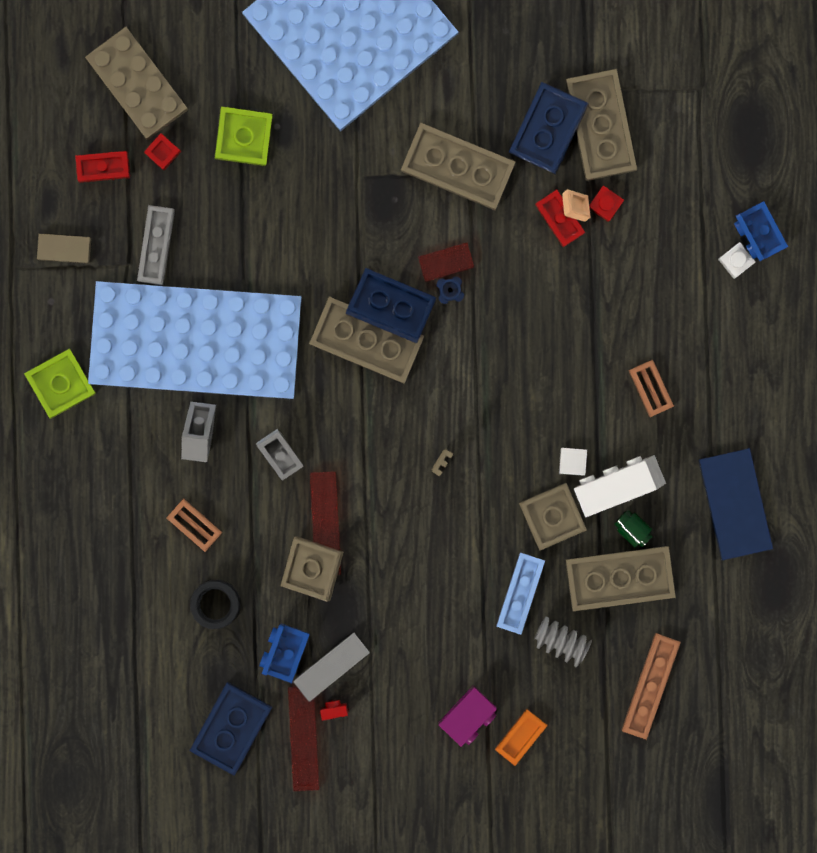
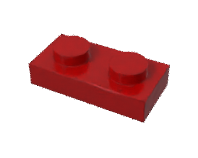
[75,151,130,183]
[535,190,585,247]

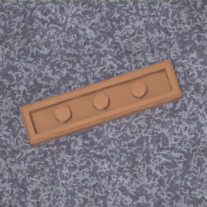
[621,633,681,740]

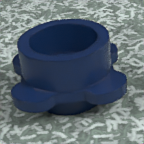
[437,276,464,304]

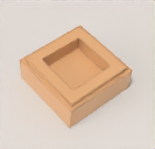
[562,189,591,222]

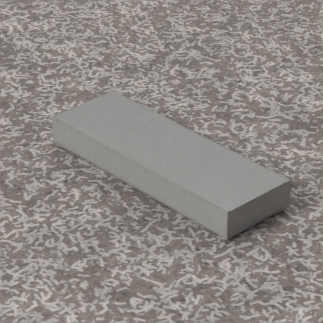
[137,205,175,285]
[293,633,370,702]

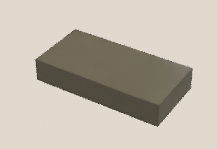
[37,234,91,264]

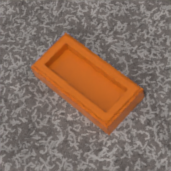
[495,709,547,766]

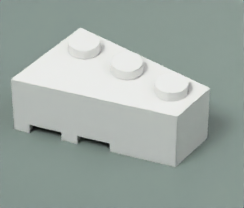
[574,455,666,517]

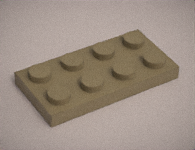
[85,27,188,140]
[566,69,637,181]
[401,122,515,211]
[309,297,424,384]
[565,546,676,611]

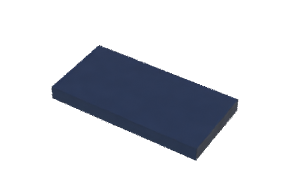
[698,448,773,560]

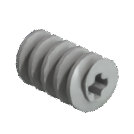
[534,616,592,667]

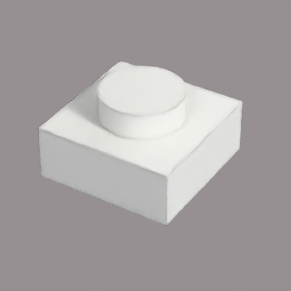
[718,242,755,279]

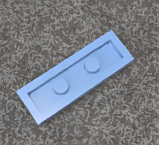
[496,553,545,635]

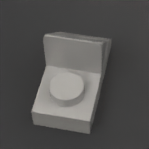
[256,429,303,481]

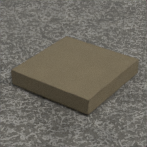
[519,483,587,551]
[281,536,344,602]

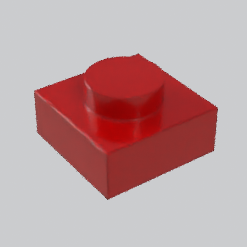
[144,133,181,170]
[589,186,624,222]
[320,700,348,720]

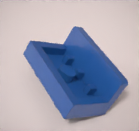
[734,201,788,261]
[259,623,310,683]

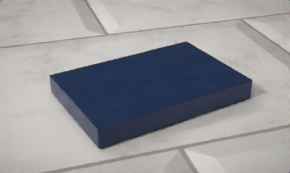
[509,82,589,174]
[346,268,436,343]
[189,682,272,776]

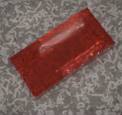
[418,243,474,282]

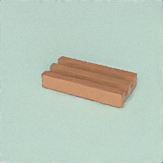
[629,360,674,417]
[167,499,223,552]

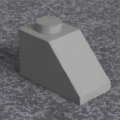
[181,402,216,462]

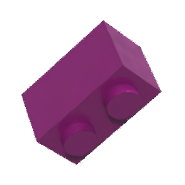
[438,685,497,747]

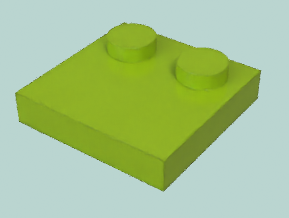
[215,107,272,166]
[24,349,95,419]

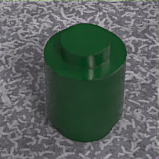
[614,509,652,547]

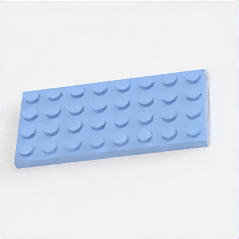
[88,281,302,399]

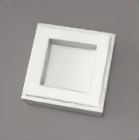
[559,448,587,476]

